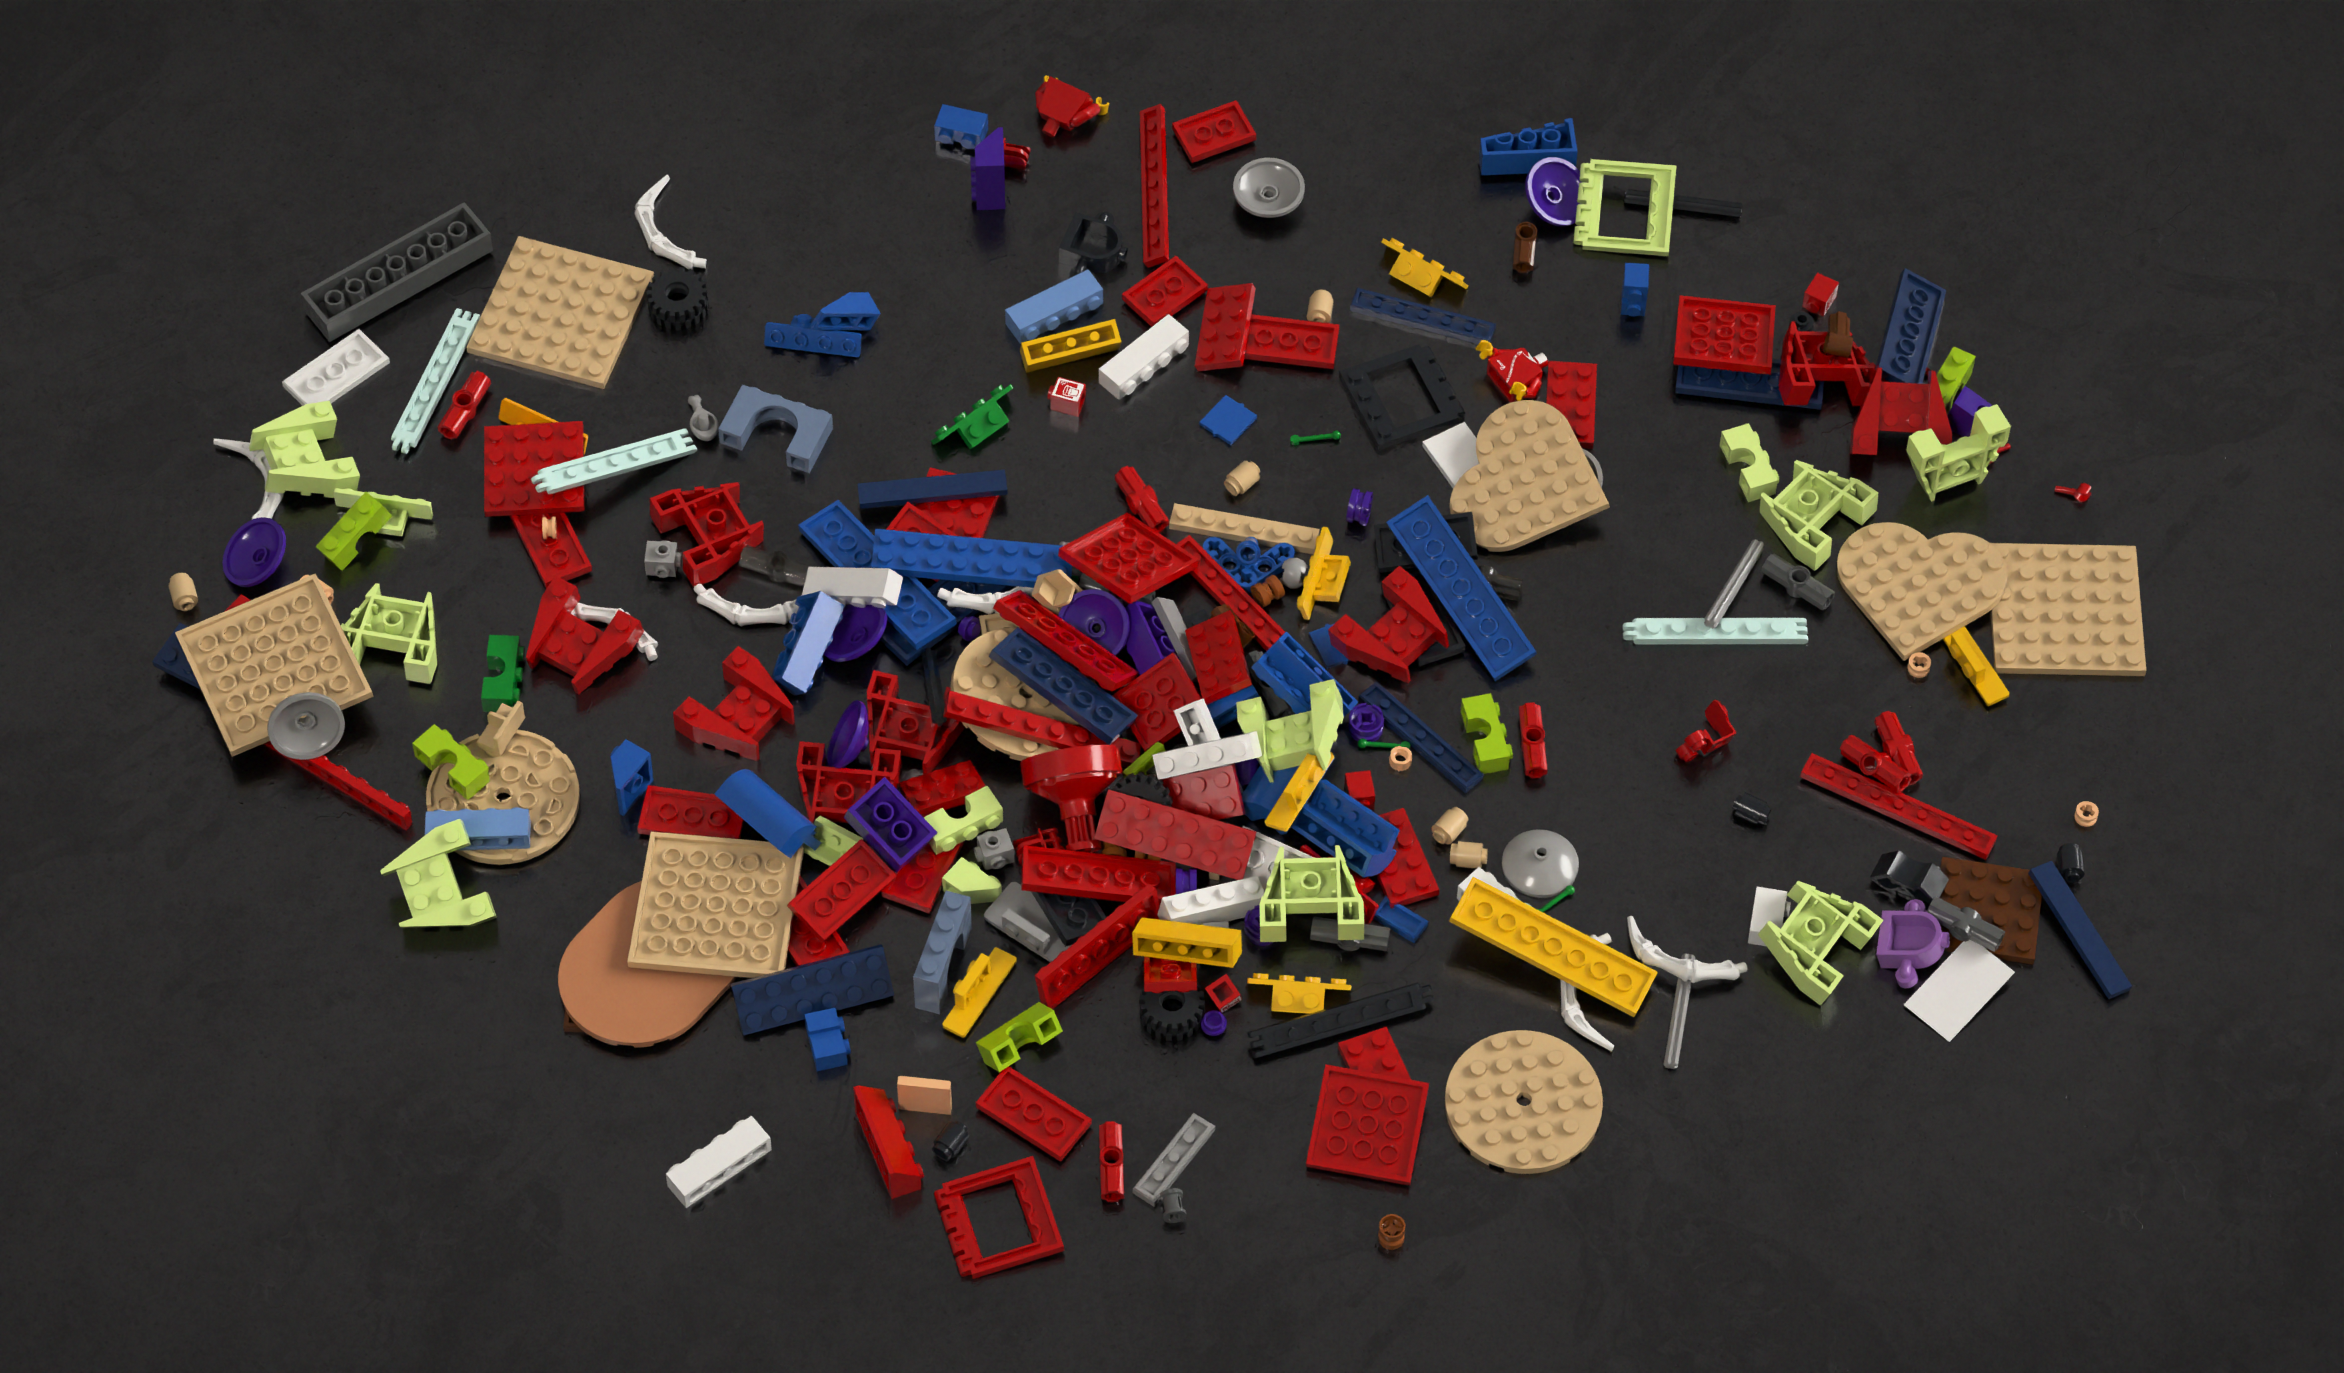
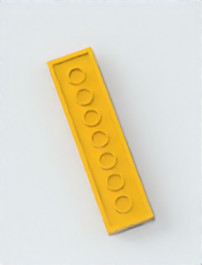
[1449,877,1658,1017]

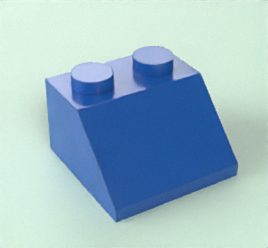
[610,739,654,816]

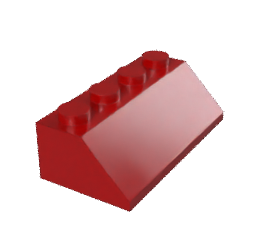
[853,1085,924,1199]

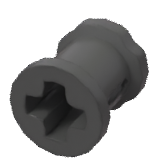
[1160,1188,1187,1223]

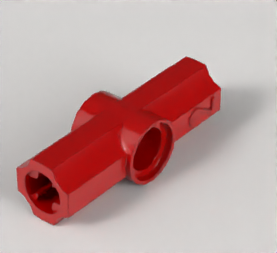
[438,371,491,440]
[1115,465,1169,533]
[1518,702,1548,778]
[1874,711,1923,786]
[1840,735,1911,793]
[1099,1121,1124,1202]

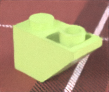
[942,857,1002,904]

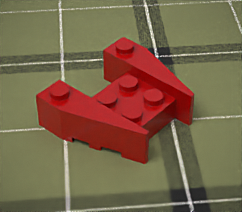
[1778,321,1882,406]
[1850,368,1952,455]
[650,482,764,587]
[1328,566,1449,683]
[526,575,644,695]
[673,646,795,761]
[867,670,965,775]
[796,741,902,824]

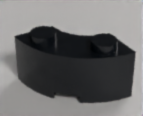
[1870,850,1949,903]

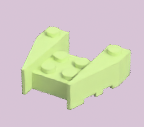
[249,401,360,498]
[1906,404,2011,502]
[1760,460,1878,571]
[341,583,437,684]
[1236,679,1344,783]
[380,819,497,928]
[1259,845,1364,942]
[1758,881,1883,1005]

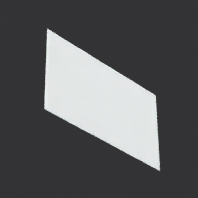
[1904,939,2015,1042]

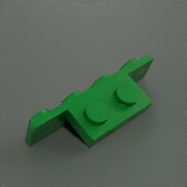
[931,384,1013,449]

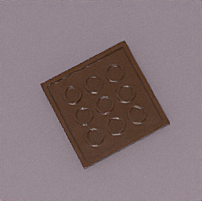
[1940,857,2042,965]

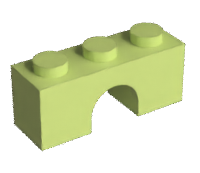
[1720,423,1779,502]
[923,786,1003,855]

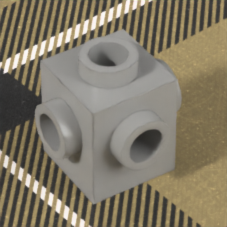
[644,540,682,578]
[974,828,1014,870]

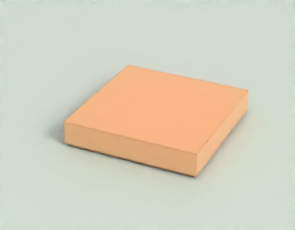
[897,1076,952,1115]

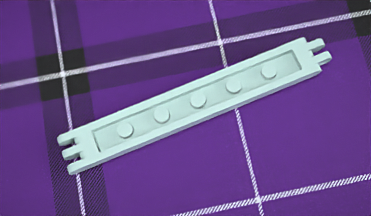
[391,308,480,454]
[531,428,697,494]
[1622,618,1808,645]

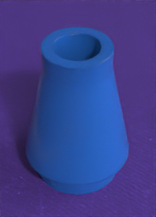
[1236,537,1261,564]

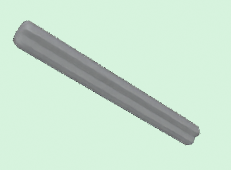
[1704,539,1764,629]
[1664,953,1695,1069]

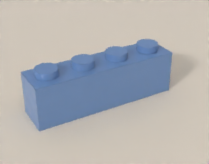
[1005,270,1103,344]
[425,807,531,850]

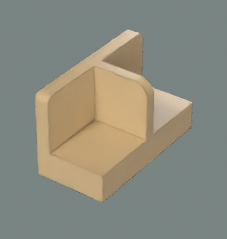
[1032,569,1084,616]
[477,701,525,756]

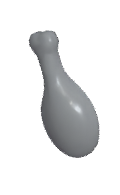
[688,395,719,441]

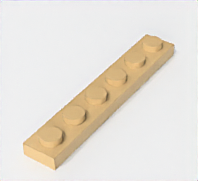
[1169,503,1320,555]

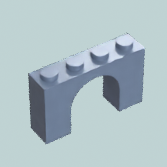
[718,385,833,473]
[913,891,972,1014]

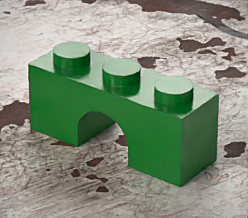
[481,635,525,712]

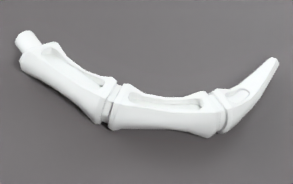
[634,175,707,270]
[213,438,284,520]
[694,584,802,626]
[937,586,1034,614]
[571,603,658,661]
[1627,916,1747,983]
[1560,933,1614,1052]

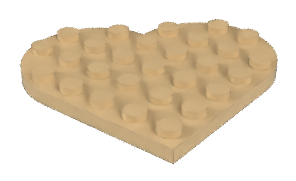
[1450,400,1610,552]
[1837,522,2007,661]

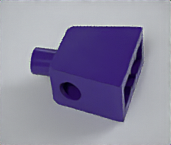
[1947,386,1993,437]

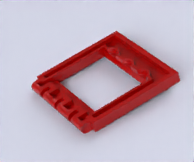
[934,1156,1065,1279]

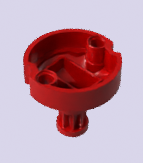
[1020,745,1123,853]

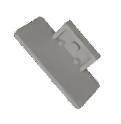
[984,882,1072,962]

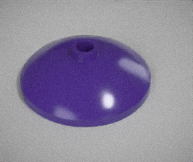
[1525,157,1587,226]
[223,517,286,587]
[1058,589,1130,656]
[823,604,887,662]
[825,700,869,768]

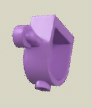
[1876,899,1950,988]

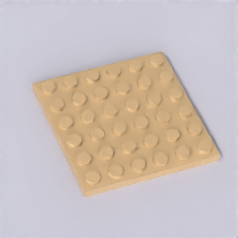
[466,236,654,389]
[1990,543,2146,676]
[175,573,374,757]
[627,832,804,978]

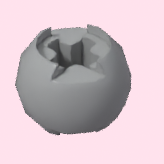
[1280,558,1308,589]

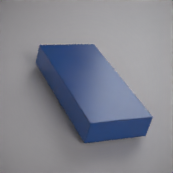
[1373,896,1429,943]

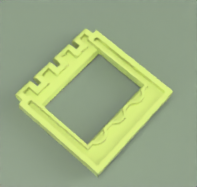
[1573,159,1676,256]

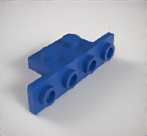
[764,314,862,357]

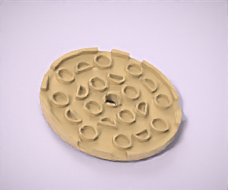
[951,628,1096,761]
[426,730,580,865]
[1445,1030,1603,1174]

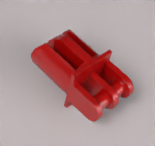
[1003,138,1031,170]
[1012,828,1065,865]

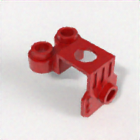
[1675,700,1737,762]

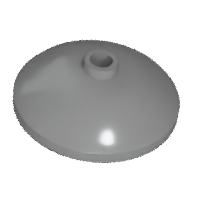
[1233,158,1305,218]
[267,692,345,760]
[1502,830,1579,898]

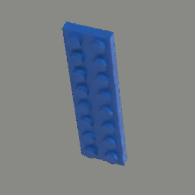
[1386,495,1537,681]
[798,500,957,650]
[871,529,1072,588]

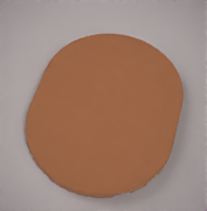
[558,881,737,1048]

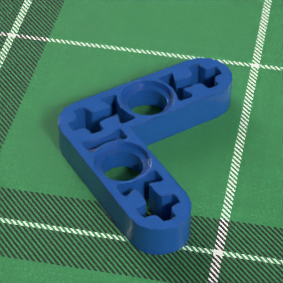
[1203,537,1295,594]

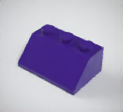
[970,127,1005,210]
[1125,601,1182,675]
[844,777,938,873]

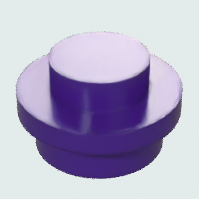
[958,616,981,641]
[1201,1010,1227,1036]

